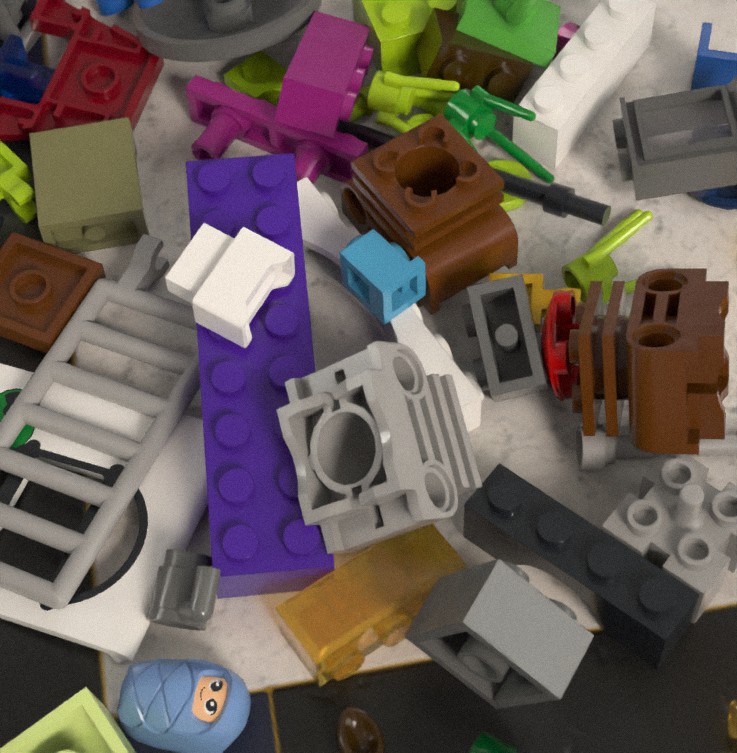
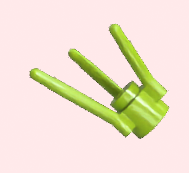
[367,70,460,134]
[561,209,653,305]

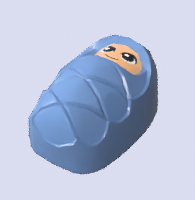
[117,659,251,753]

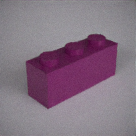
[274,11,375,138]

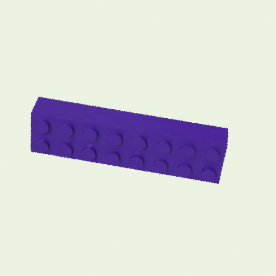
[186,153,335,599]

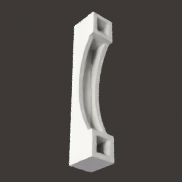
[297,177,484,432]

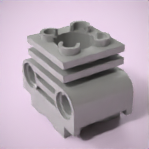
[277,341,483,554]

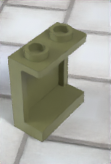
[29,117,149,254]

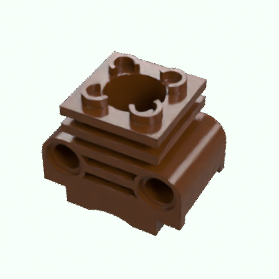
[340,113,518,315]
[569,268,729,455]

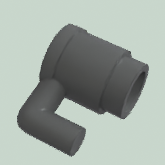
[146,549,221,631]

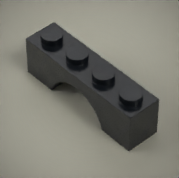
[463,463,700,669]

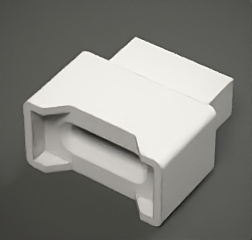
[165,223,295,348]

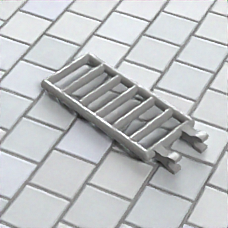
[0,234,200,609]

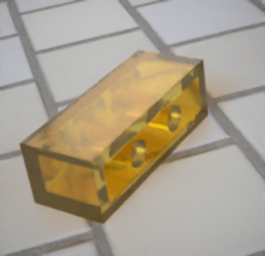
[275,523,466,687]

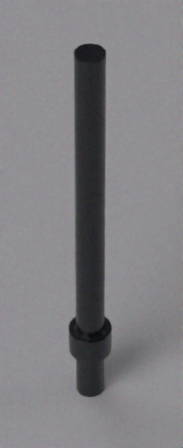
[336,120,611,226]

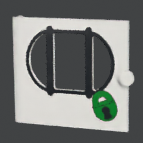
[0,363,208,664]

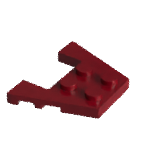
[0,0,164,141]

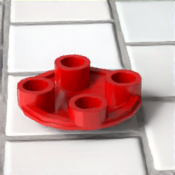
[541,290,581,401]

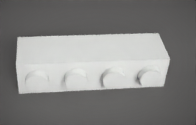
[512,0,656,170]

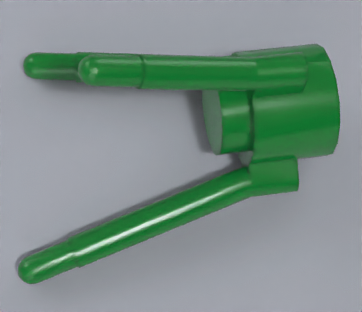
[444,85,555,184]

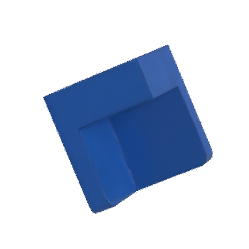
[691,22,737,90]

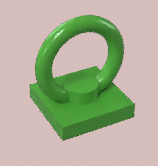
[456,0,561,69]

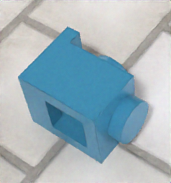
[339,229,426,325]

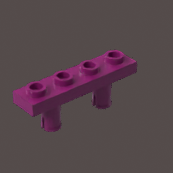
[185,75,368,184]

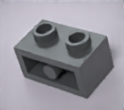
[461,274,549,402]

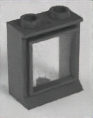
[612,76,737,201]

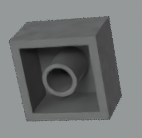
[404,559,594,709]

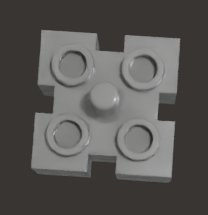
[601,454,737,624]

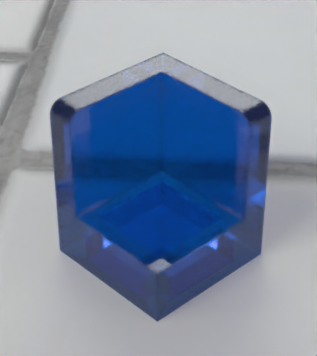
[0,34,56,104]

